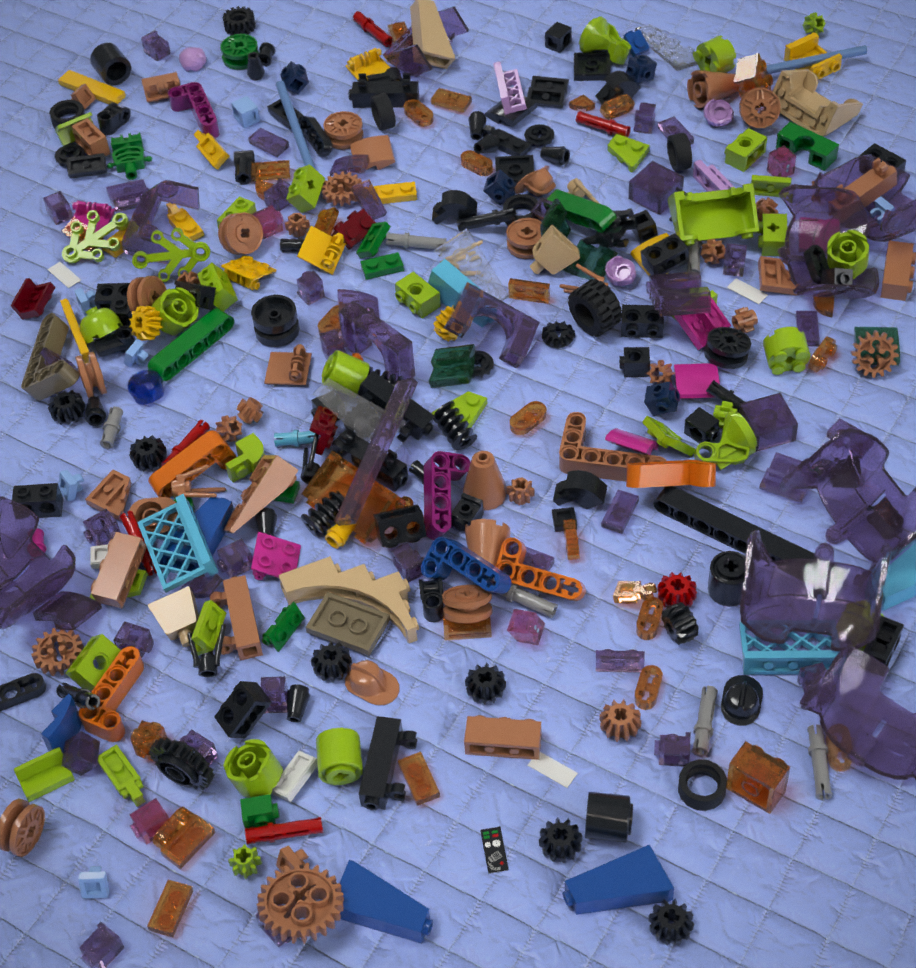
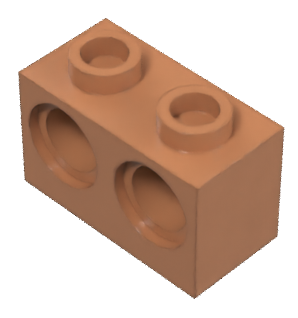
[72,118,111,157]

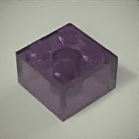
[628,161,684,215]
[739,393,798,452]

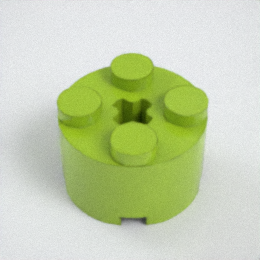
[693,35,736,73]
[827,230,869,279]
[152,287,199,336]
[763,327,811,375]
[224,739,283,798]

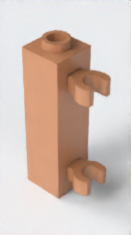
[827,158,897,224]
[209,575,263,661]

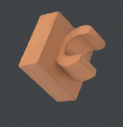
[71,84,96,109]
[276,845,308,873]

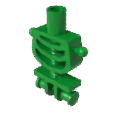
[107,132,152,180]

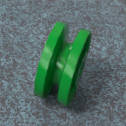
[220,34,259,70]

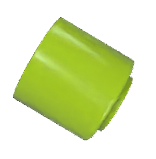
[322,350,369,398]
[316,727,363,785]

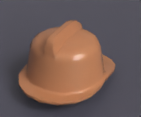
[514,165,556,197]
[128,497,178,533]
[345,660,399,705]

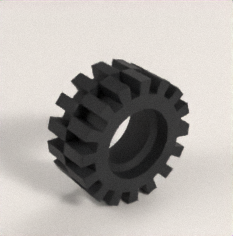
[223,6,256,36]

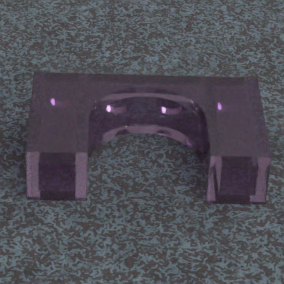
[646,271,711,316]
[444,282,540,368]
[338,300,416,383]

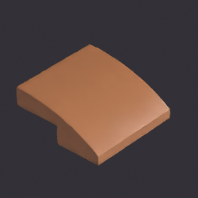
[350,135,395,173]

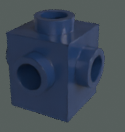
[626,55,657,83]
[280,61,309,95]
[483,169,517,205]
[644,381,680,416]

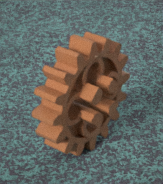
[321,171,363,206]
[850,330,899,378]
[31,627,84,676]

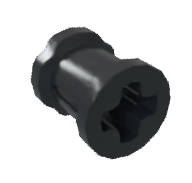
[258,42,275,66]

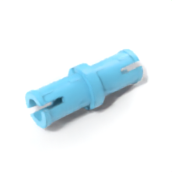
[274,430,315,447]

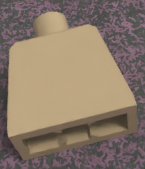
[530,225,580,274]
[148,586,199,647]

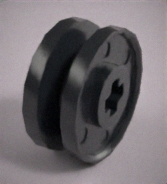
[704,327,752,369]

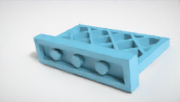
[137,494,219,593]
[739,621,843,675]

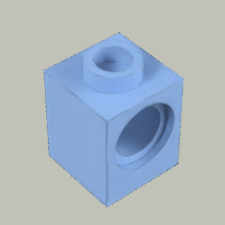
[231,96,260,129]

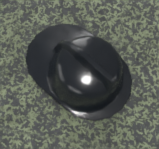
[721,675,763,726]

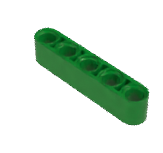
[542,189,617,233]
[148,308,234,381]

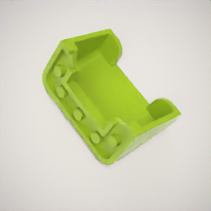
[667,183,759,246]

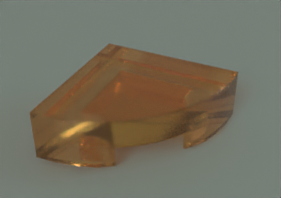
[569,94,595,111]
[255,180,275,201]
[813,296,834,317]

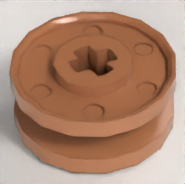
[739,88,780,128]
[323,111,364,149]
[218,212,263,255]
[506,218,547,259]
[127,276,167,311]
[75,351,107,399]
[442,585,493,623]
[0,798,45,857]

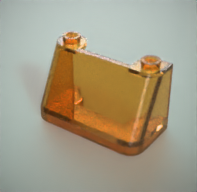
[302,450,411,544]

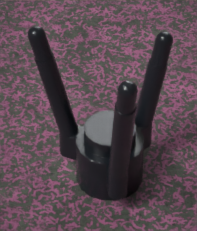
[300,433,337,485]
[187,624,226,677]

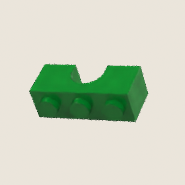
[776,122,839,171]

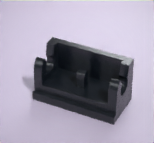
[174,281,216,310]

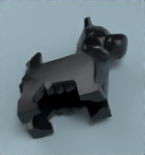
[582,209,638,248]

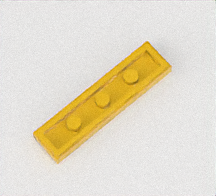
[58,70,126,104]
[60,298,89,364]

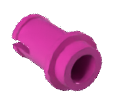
[28,528,46,558]

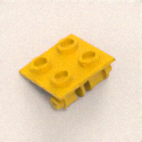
[345,48,390,80]
[297,226,346,275]
[221,255,276,290]

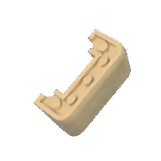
[773,69,863,137]

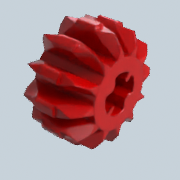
[657,571,697,608]

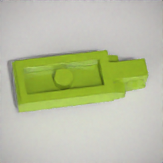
[95,744,146,807]

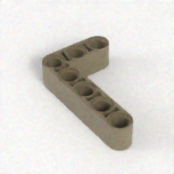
[21,313,80,401]

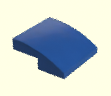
[41,694,82,757]

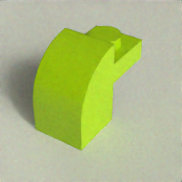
[225,432,265,483]

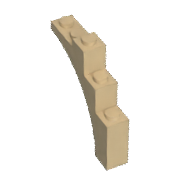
[278,556,419,643]

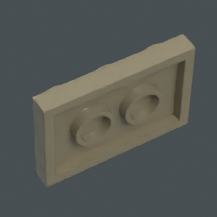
[306,592,390,656]

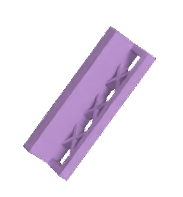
[493,61,527,114]
[693,160,734,192]

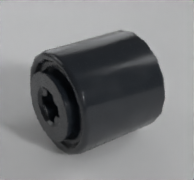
[90,43,132,85]
[708,551,753,607]
[585,791,633,842]

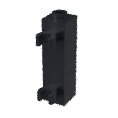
[349,73,420,108]
[355,371,434,443]
[332,426,408,492]
[359,716,418,810]

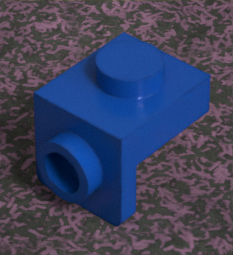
[623,29,650,57]

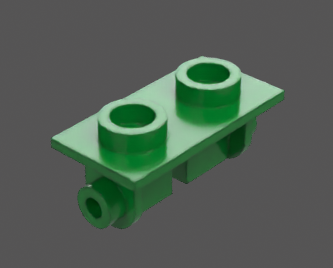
[261,602,305,652]

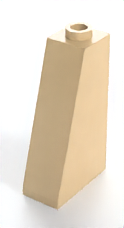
[410,0,455,69]

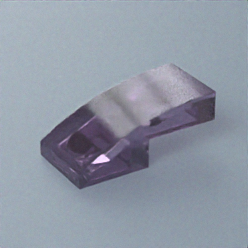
[329,154,370,176]
[179,574,223,598]

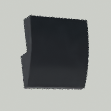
[527,76,569,108]
[485,94,537,127]

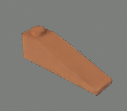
[223,455,298,533]

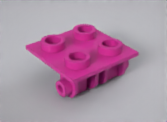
[66,200,115,235]
[251,532,301,580]

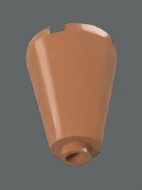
[687,70,741,108]
[463,451,507,510]
[465,519,510,579]

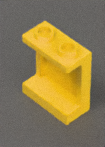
[784,32,842,80]

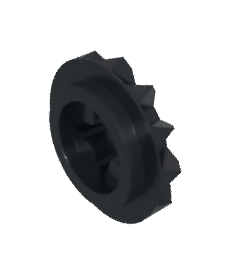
[524,124,554,148]
[55,144,85,167]
[542,320,575,348]
[460,351,494,379]

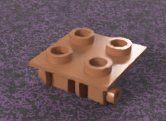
[141,72,180,103]
[264,344,312,385]

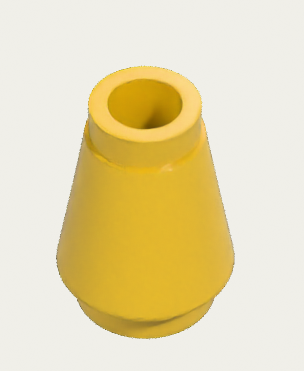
[325,516,357,549]

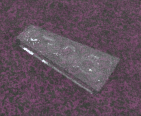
[313,378,407,449]

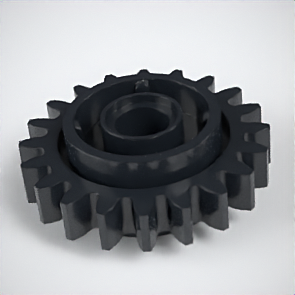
[149,738,215,790]

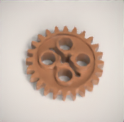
[257,863,344,944]

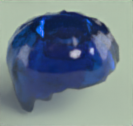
[127,370,164,405]

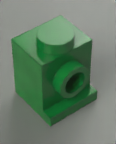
[240,794,280,828]

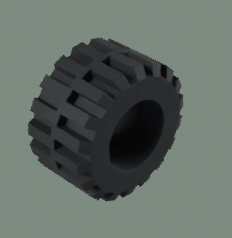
[568,279,622,337]

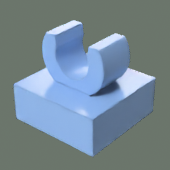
[870,196,896,224]
[74,287,96,316]
[124,339,149,368]
[58,470,84,502]
[78,866,110,898]

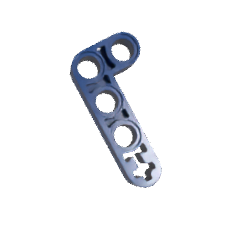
[421,537,512,594]

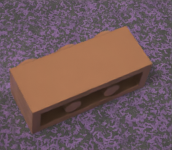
[880,240,916,301]
[91,532,147,609]
[464,715,542,760]

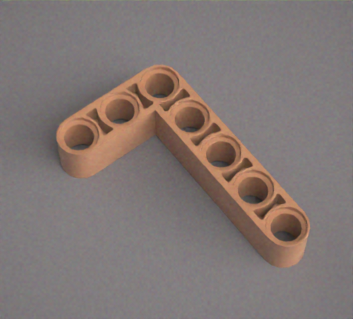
[559,412,666,482]

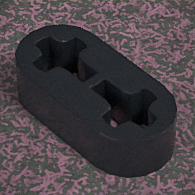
[804,245,830,284]

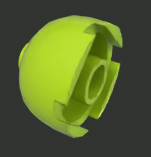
[80,306,123,344]

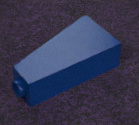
[157,497,234,577]
[562,844,674,915]
[340,860,433,944]

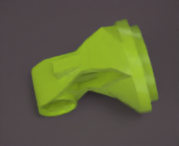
[579,16,631,65]
[694,411,757,470]

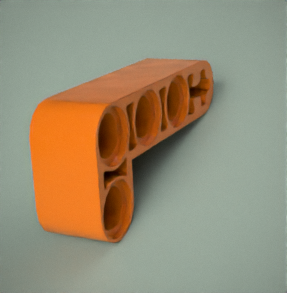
[148,430,237,498]
[626,460,716,488]
[496,537,586,601]
[79,646,144,742]

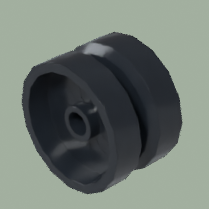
[251,295,300,347]

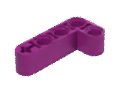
[168,82,219,138]
[424,451,471,540]

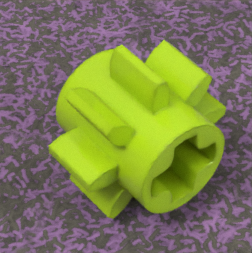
[802,12,826,34]
[713,401,738,428]
[228,844,262,879]

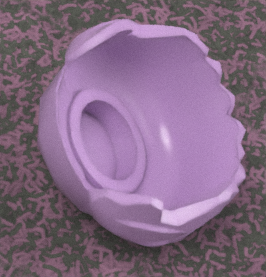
[179,47,206,71]
[704,99,734,127]
[605,256,636,286]

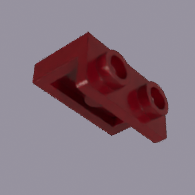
[331,208,376,250]
[11,278,56,320]
[309,406,338,456]

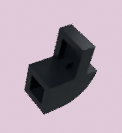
[595,71,641,109]
[432,190,478,224]
[553,470,607,509]

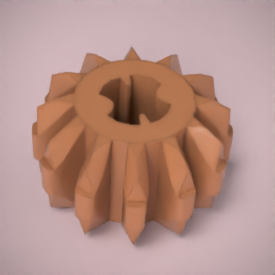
[599,699,641,742]

